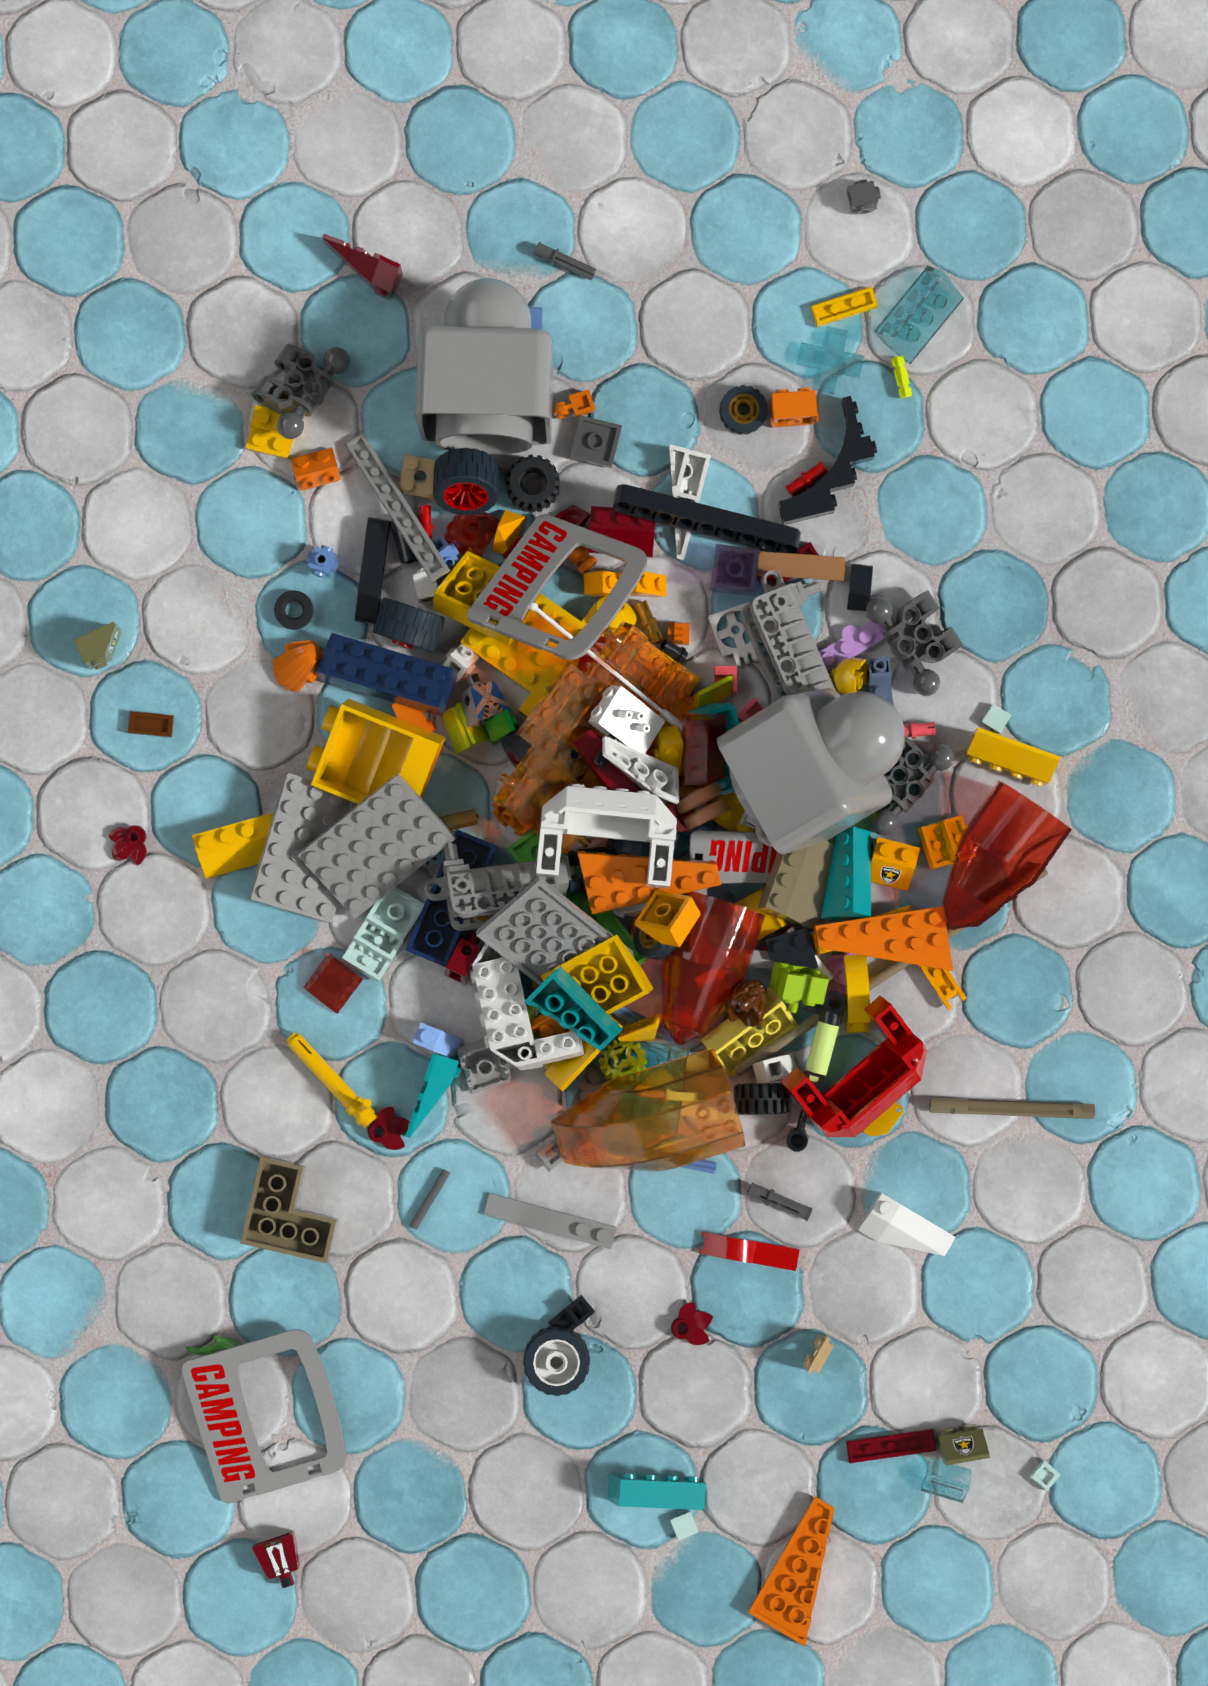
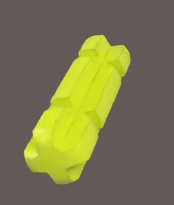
[891,356,912,399]

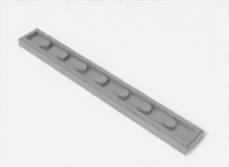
[345,433,450,582]

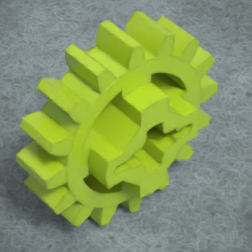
[599,1040,647,1085]

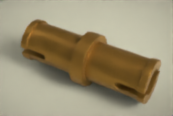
[634,600,664,645]

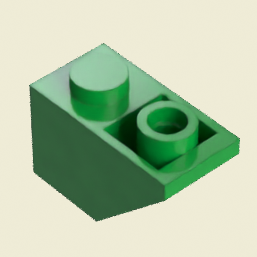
[484,710,519,745]

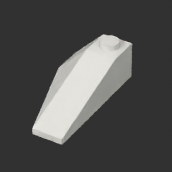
[602,736,679,804]
[858,1192,956,1256]

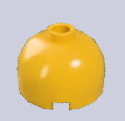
[830,657,868,695]

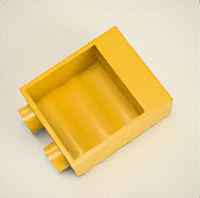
[306,699,445,804]

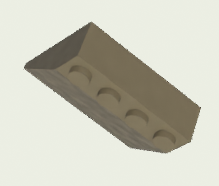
[757,841,834,932]

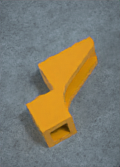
[584,570,667,597]

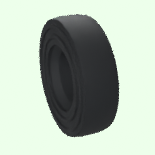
[274,590,314,630]

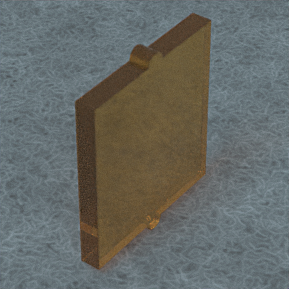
[439,809,479,831]

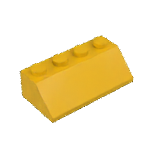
[964,727,1061,787]
[192,812,274,879]
[544,1014,623,1091]

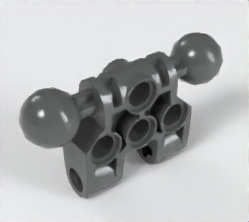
[251,344,350,439]
[866,590,963,696]
[870,736,955,836]

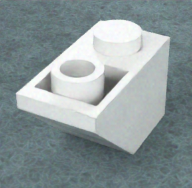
[752,1054,796,1083]

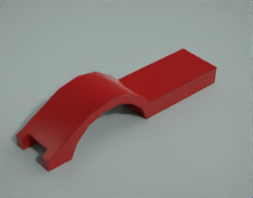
[699,1231,800,1271]

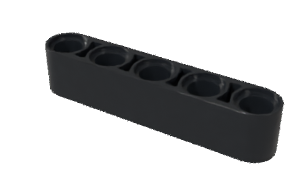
[355,517,390,624]

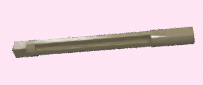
[929,1098,1095,1119]

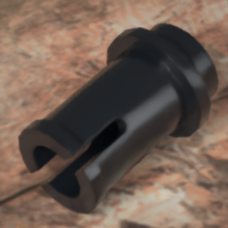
[659,639,688,663]

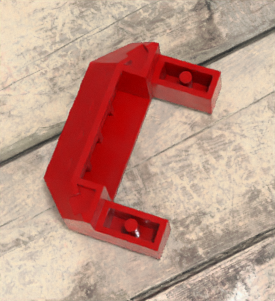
[780,995,927,1137]

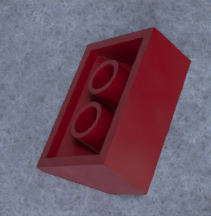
[588,506,655,558]

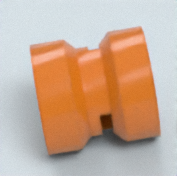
[568,546,598,575]

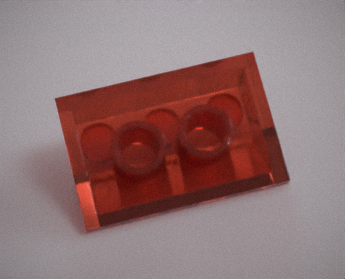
[681,714,727,785]

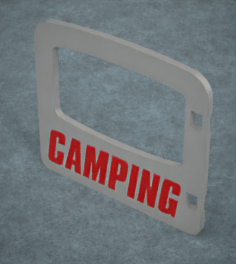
[467,514,647,660]
[688,830,833,968]
[181,1329,347,1504]

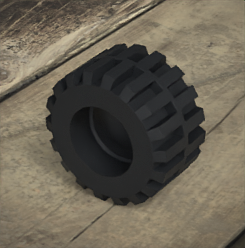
[505,454,560,513]
[734,1083,789,1115]

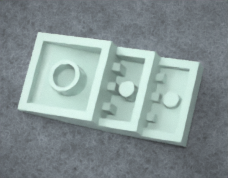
[341,887,424,983]

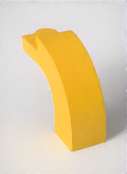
[843,955,870,1033]

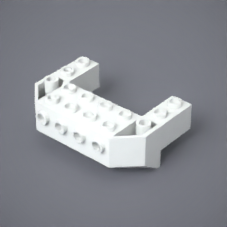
[536,784,677,889]
[470,944,584,1070]

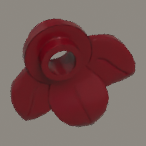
[108,825,147,866]
[368,1107,410,1150]
[671,1302,713,1345]

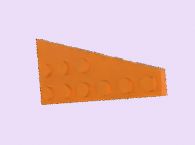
[577,851,721,914]
[814,906,953,971]
[748,1496,834,1647]

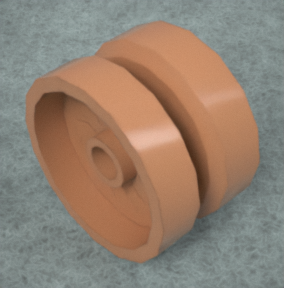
[674,782,731,831]

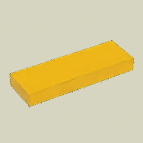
[810,286,878,328]

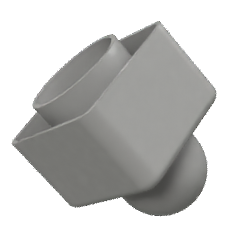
[415,278,553,455]
[717,688,905,854]

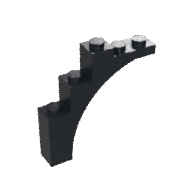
[778,396,877,525]

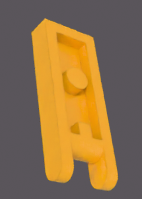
[918,965,967,1010]

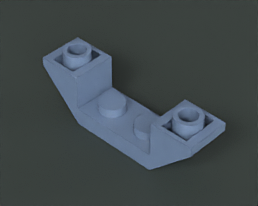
[868,657,893,705]

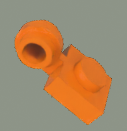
[553,389,596,419]

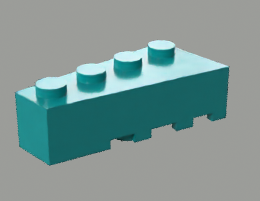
[821,826,871,922]
[524,966,623,1051]
[607,1473,706,1510]

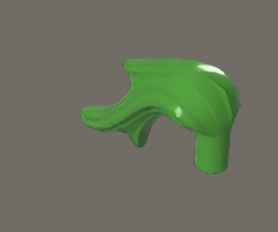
[186,1336,242,1356]

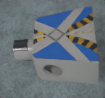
[460,673,511,728]

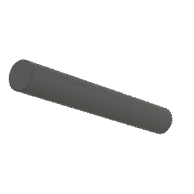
[409,1169,450,1230]

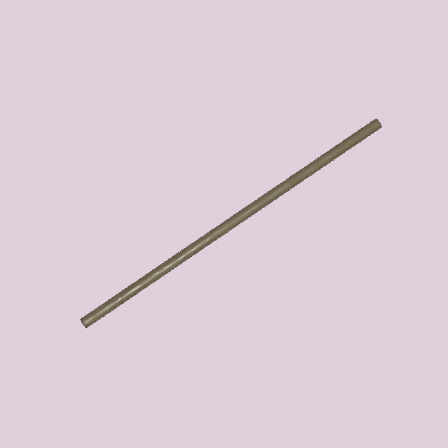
[733,865,1048,1076]

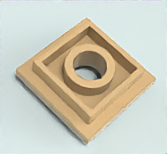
[398,454,436,500]
[802,1334,834,1374]

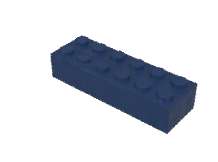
[316,633,457,717]
[405,829,497,968]

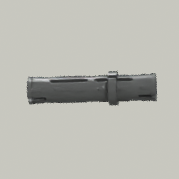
[747,1182,813,1221]

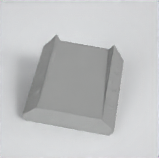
[457,1039,512,1094]

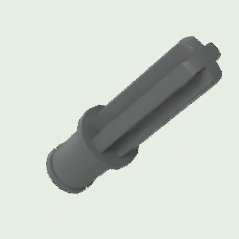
[533,242,596,280]

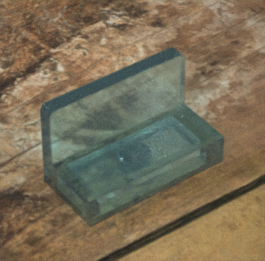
[920,1458,972,1503]

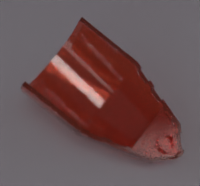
[942,779,1072,930]
[661,892,765,1045]

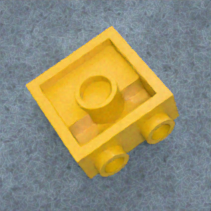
[246,404,294,460]

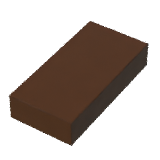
[128,711,175,738]

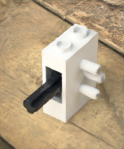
[588,685,665,768]

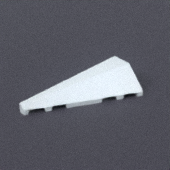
[669,444,711,560]

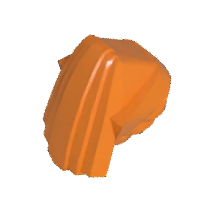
[272,640,324,693]

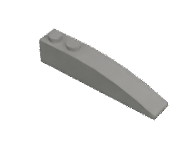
[484,1193,617,1249]

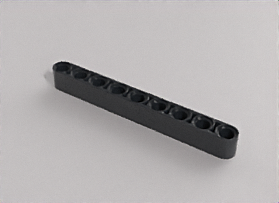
[613,484,801,554]

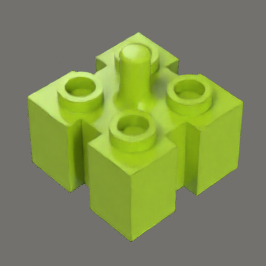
[769,961,829,1013]

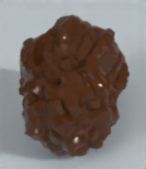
[725,980,768,1027]

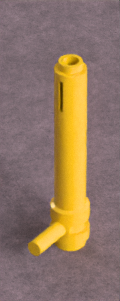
[286,1032,377,1129]

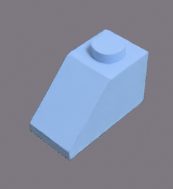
[413,1023,462,1059]

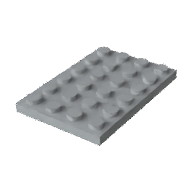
[249,773,358,923]
[297,773,455,918]
[476,876,633,985]

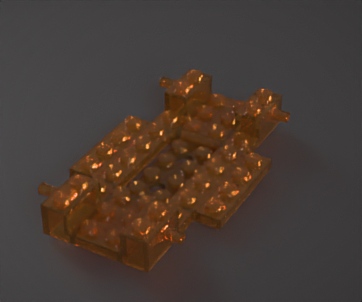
[493,621,695,854]

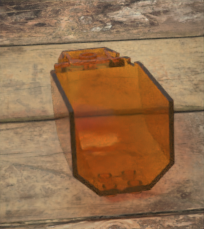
[551,1048,746,1171]

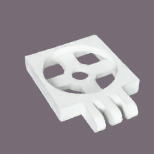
[708,602,763,668]

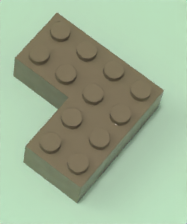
[240,1156,338,1263]

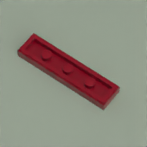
[846,1428,937,1464]

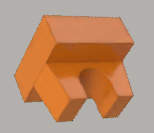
[667,622,690,646]

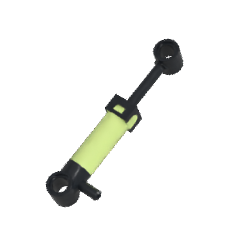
[786,991,846,1152]

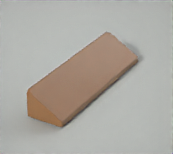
[757,552,846,581]

